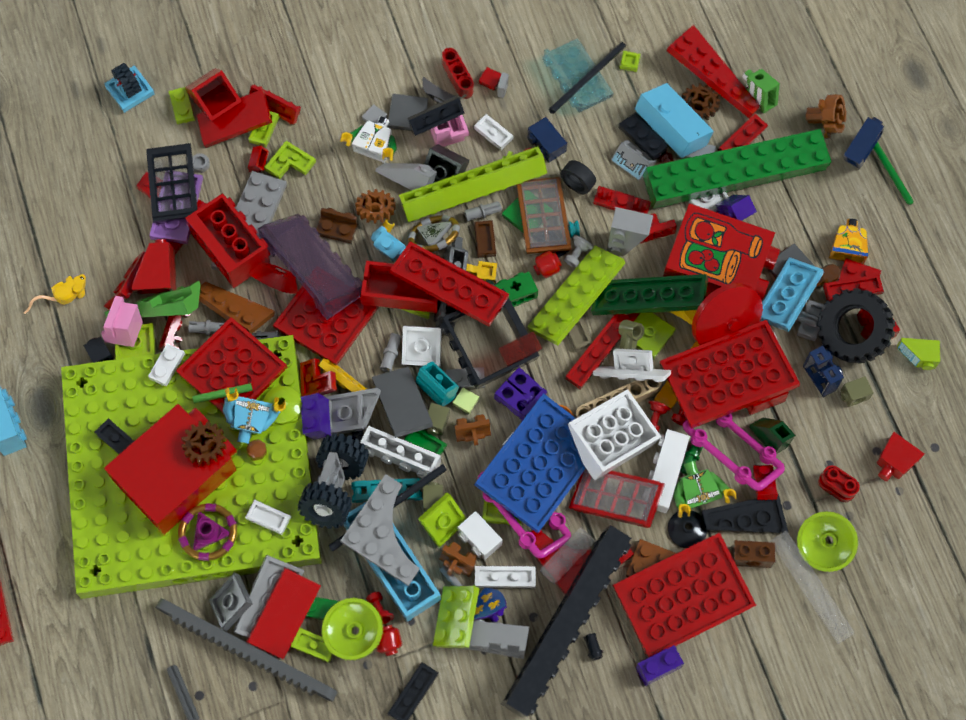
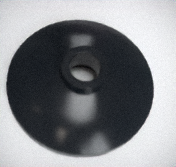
[668,510,707,548]

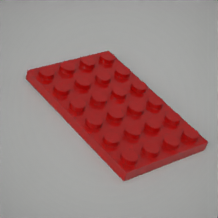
[660,320,800,429]
[612,532,757,658]

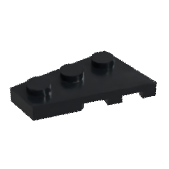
[619,111,668,161]

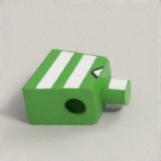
[743,69,780,114]

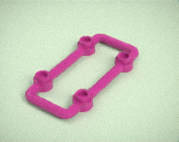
[683,414,785,491]
[477,471,571,558]

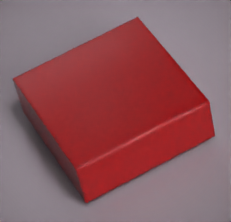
[479,67,502,91]

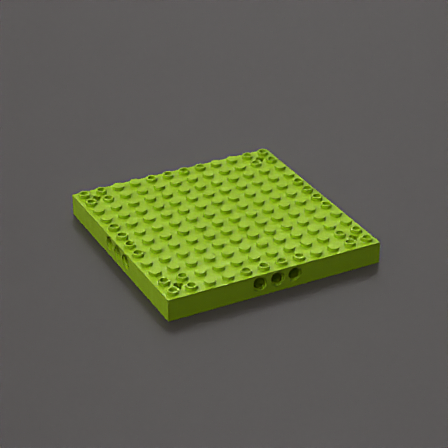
[61,335,322,599]

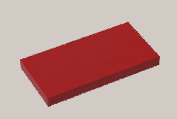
[196,89,272,148]
[247,567,321,660]

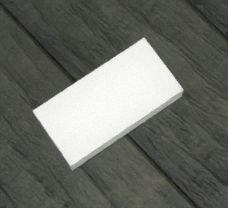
[245,500,291,535]

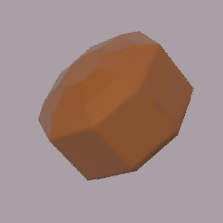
[247,439,267,460]

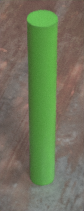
[192,383,253,404]

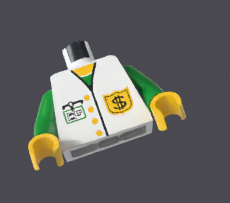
[340,116,397,163]

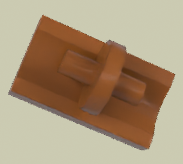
[455,414,491,446]
[439,542,477,578]

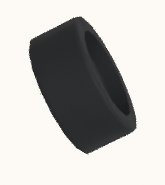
[560,160,596,195]

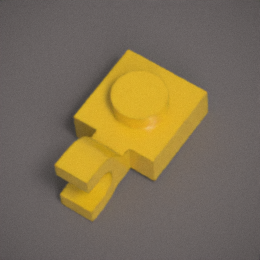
[466,261,497,283]

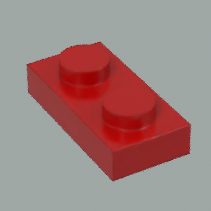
[753,465,778,500]

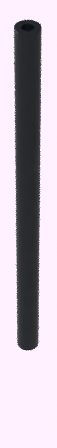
[549,42,626,114]
[328,464,447,552]

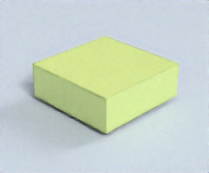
[453,387,479,414]

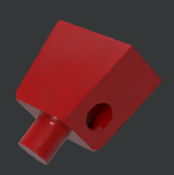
[877,432,925,481]

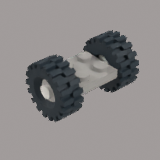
[297,433,369,529]

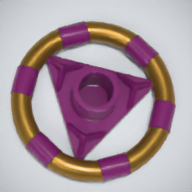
[178,503,237,561]

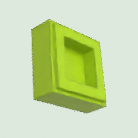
[619,50,641,72]

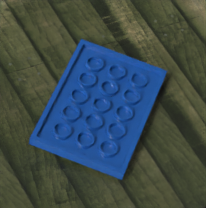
[474,393,586,533]

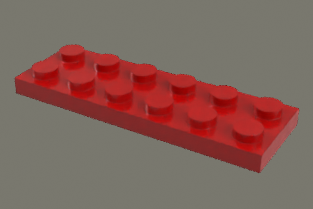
[390,241,509,327]

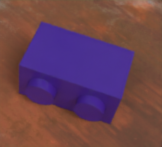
[715,194,757,221]
[301,393,331,440]
[636,645,684,686]

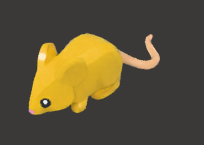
[24,274,86,314]

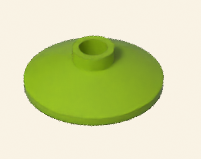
[263,386,302,424]

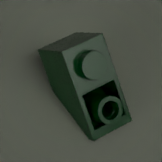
[749,417,796,454]

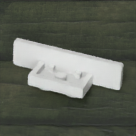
[593,349,671,382]

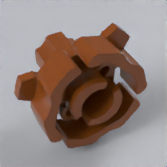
[806,94,846,138]

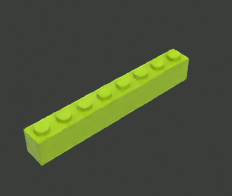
[399,146,547,222]

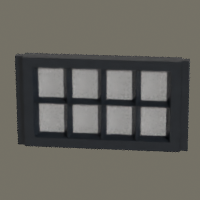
[146,143,198,223]

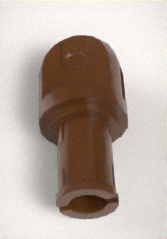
[815,264,841,288]

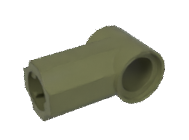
[619,320,644,350]

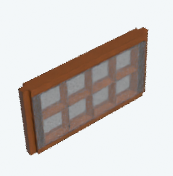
[516,177,571,254]

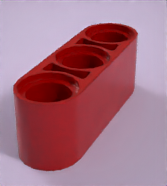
[442,48,474,99]

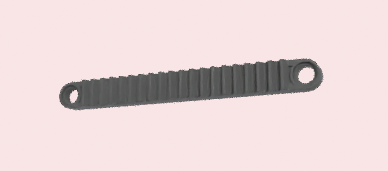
[155,598,338,702]

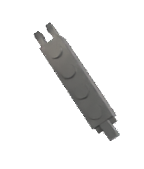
[434,236,468,336]

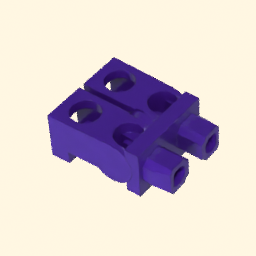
[494,367,548,421]

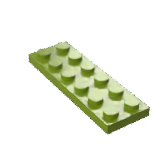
[527,245,626,346]

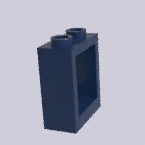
[844,117,884,169]

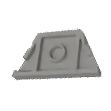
[326,388,381,435]

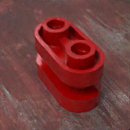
[818,465,860,502]

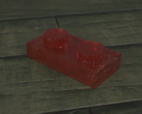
[498,332,542,366]

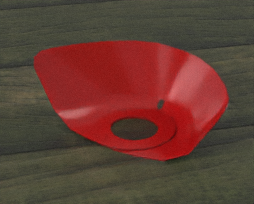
[249,263,298,294]

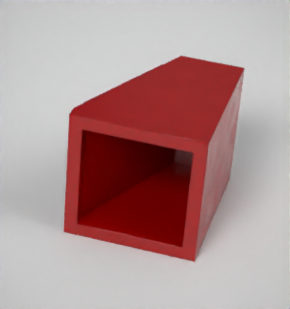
[185,68,242,121]
[132,239,176,294]

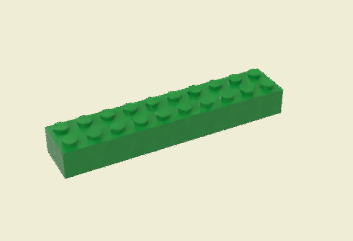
[643,129,831,209]

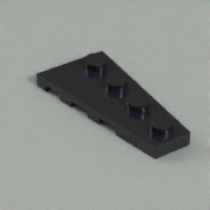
[701,494,788,533]

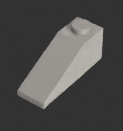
[376,163,437,190]

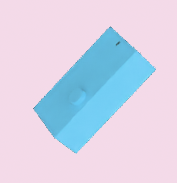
[635,83,714,158]

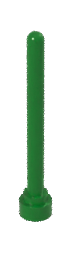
[873,142,914,205]

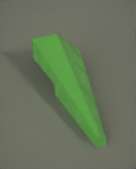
[104,281,201,318]

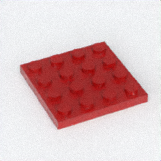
[273,267,379,365]
[176,317,288,414]

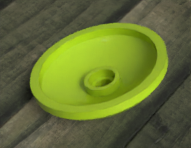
[797,511,858,572]
[322,598,383,660]

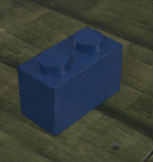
[527,117,567,162]

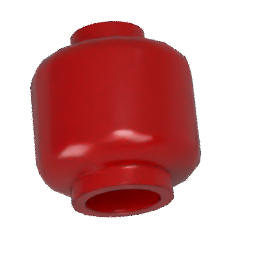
[533,251,562,279]
[376,624,403,656]

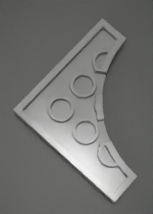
[340,474,420,586]

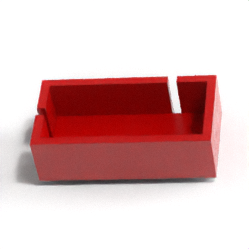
[361,261,439,313]

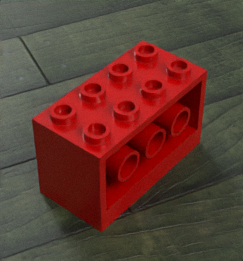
[185,193,271,288]

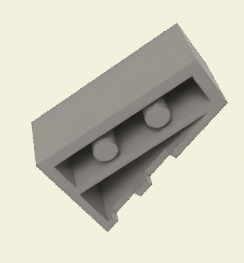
[607,207,653,255]
[464,619,529,659]

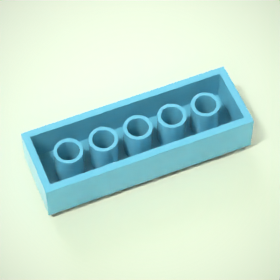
[344,501,441,622]

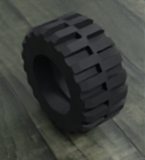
[817,288,895,364]

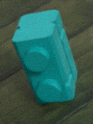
[415,361,459,406]

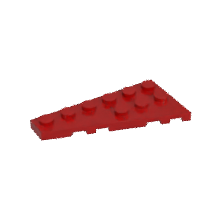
[666,25,760,119]

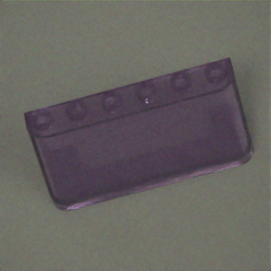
[258,214,362,320]

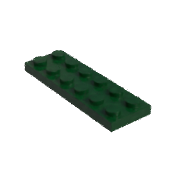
[591,274,708,316]

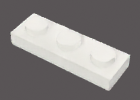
[475,566,536,588]

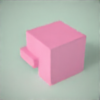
[430,115,469,147]
[101,296,143,347]

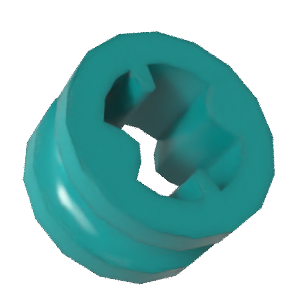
[568,220,580,238]

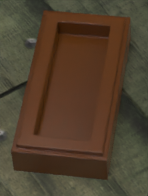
[474,220,496,258]

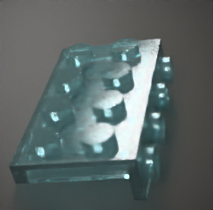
[542,38,613,113]

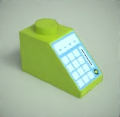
[897,338,940,370]

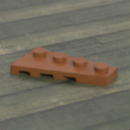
[199,281,275,334]

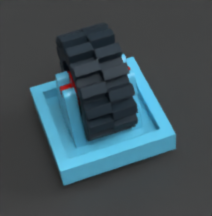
[104,63,155,113]

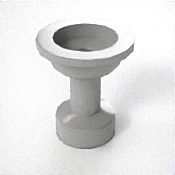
[564,235,593,268]

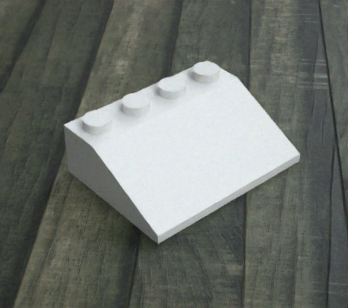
[568,389,661,480]

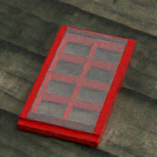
[569,469,665,528]

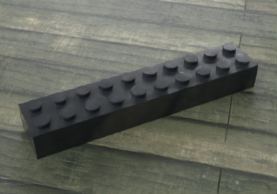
[501,525,631,718]

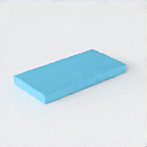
[760,257,824,332]

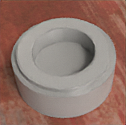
[193,154,210,173]

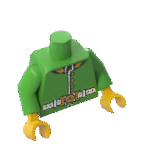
[673,461,736,518]

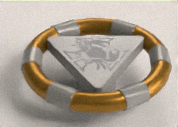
[408,215,460,252]

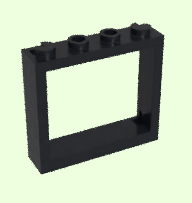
[440,288,540,389]

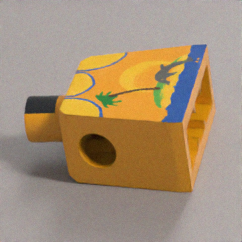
[829,218,868,264]

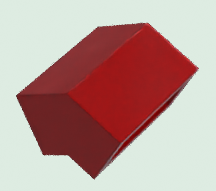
[248,146,269,173]

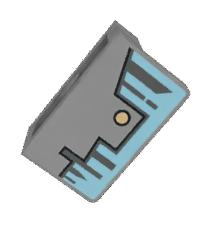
[611,140,657,180]

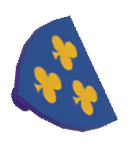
[474,588,507,623]

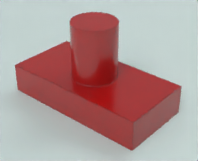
[640,213,677,244]

